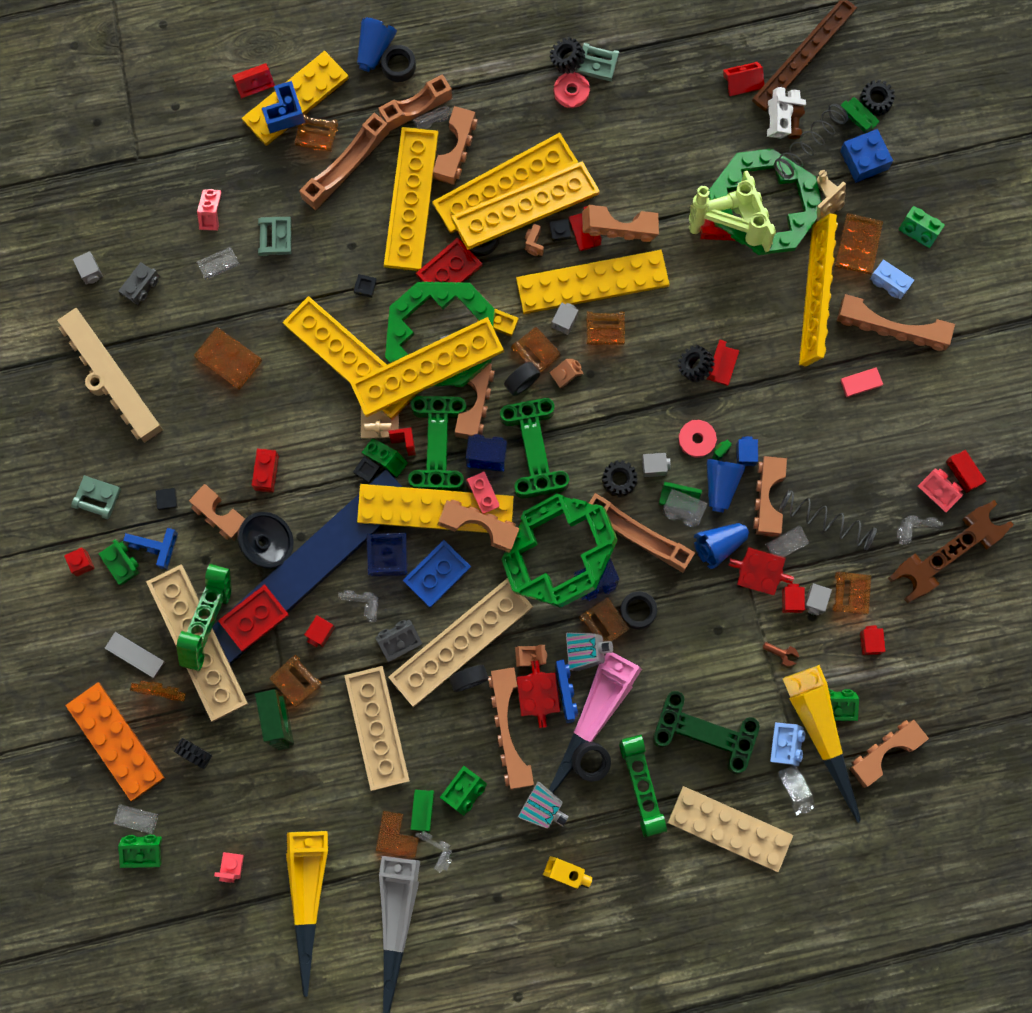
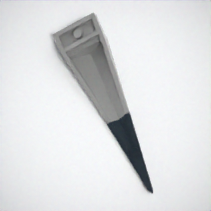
[379,856,420,1013]

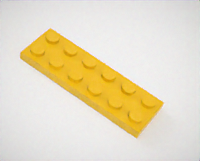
[242,51,349,146]

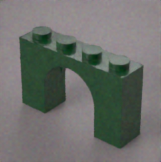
[255,689,294,750]

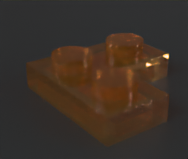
[130,681,186,701]
[376,811,419,858]

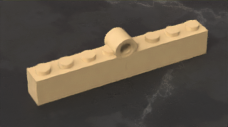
[57,308,163,443]

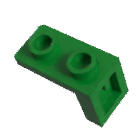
[362,438,408,478]

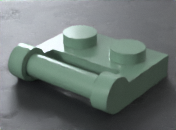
[576,43,619,81]
[258,217,292,256]
[71,475,121,519]

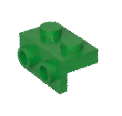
[899,206,945,248]

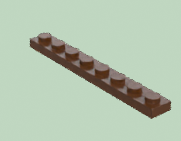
[752,0,857,112]

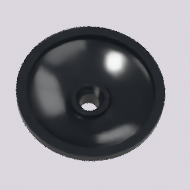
[237,512,294,568]

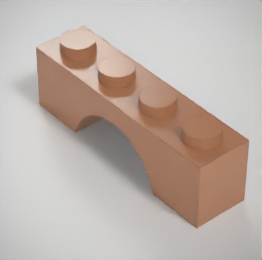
[378,74,452,132]
[433,106,478,185]
[582,205,659,242]
[455,364,495,441]
[753,456,787,537]
[437,500,519,553]
[849,720,929,788]

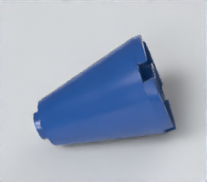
[357,17,397,72]
[707,459,745,513]
[694,523,749,569]

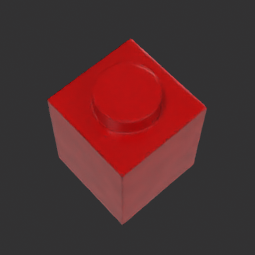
[64,547,95,577]
[782,584,805,613]
[305,615,335,648]
[860,625,886,655]

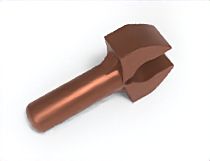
[763,642,799,667]

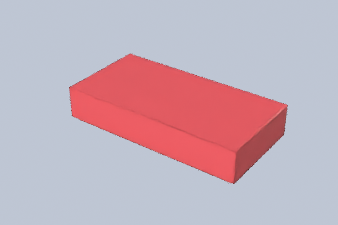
[840,367,883,397]

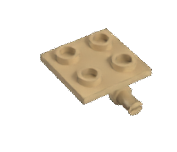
[817,170,846,221]
[361,408,399,439]

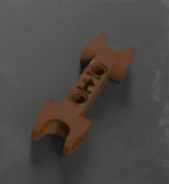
[888,500,1014,603]

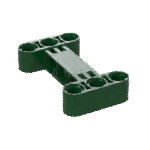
[653,691,760,774]

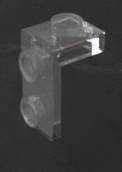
[897,516,943,545]
[778,766,814,815]
[415,831,453,873]

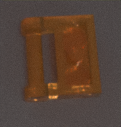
[295,114,338,152]
[587,311,625,345]
[511,327,561,372]
[833,572,871,614]
[579,597,630,642]
[269,655,322,707]

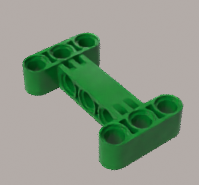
[408,396,466,491]
[500,398,569,499]
[176,564,232,671]
[619,735,667,838]

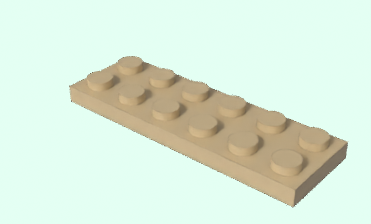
[344,666,410,791]
[667,786,793,872]

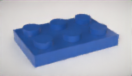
[403,540,471,608]
[555,660,578,723]

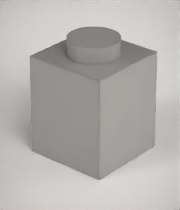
[73,251,103,284]
[551,302,578,335]
[642,453,671,477]
[805,583,832,615]

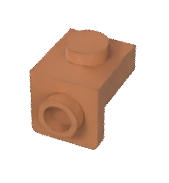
[525,224,544,256]
[550,359,583,388]
[515,645,547,667]

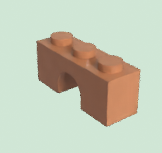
[189,484,245,541]

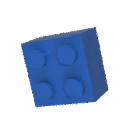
[840,129,893,183]

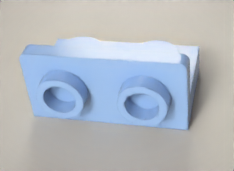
[870,260,914,300]
[770,722,805,766]

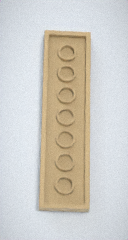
[146,564,248,722]
[388,578,533,708]

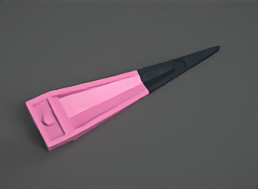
[549,652,642,794]

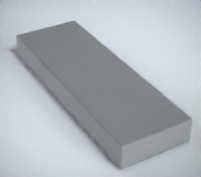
[105,632,165,679]

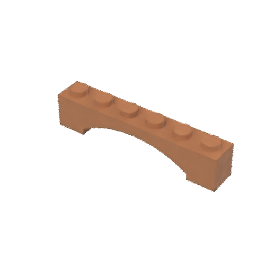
[300,113,389,211]
[837,294,955,351]
[589,493,695,573]
[488,667,534,790]

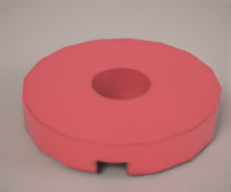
[554,72,590,108]
[678,420,717,458]

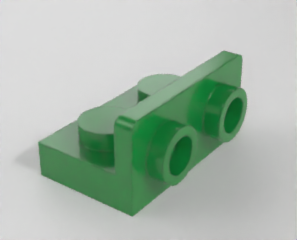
[840,97,879,134]
[98,539,140,586]
[828,689,859,721]
[440,766,487,816]
[118,835,162,868]

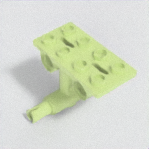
[689,171,776,252]

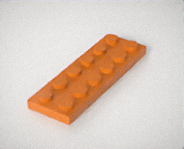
[65,682,165,802]

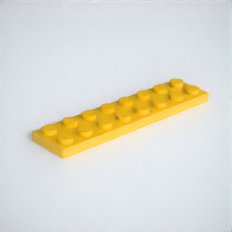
[384,127,439,271]
[432,133,578,234]
[451,161,600,250]
[799,213,838,366]
[516,250,669,314]
[283,296,418,420]
[350,317,504,417]
[357,484,514,533]

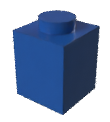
[736,437,758,466]

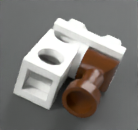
[767,87,806,139]

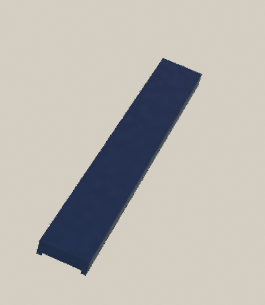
[212,470,402,666]

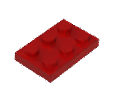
[416,238,482,283]
[218,584,289,652]

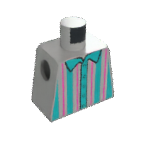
[566,633,613,671]
[518,782,569,829]

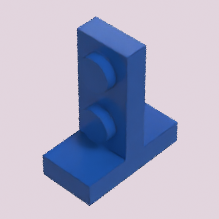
[123,528,178,570]

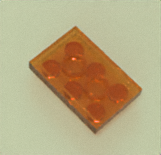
[835,213,883,275]
[194,327,262,389]

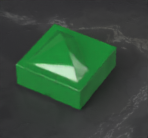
[712,440,732,461]

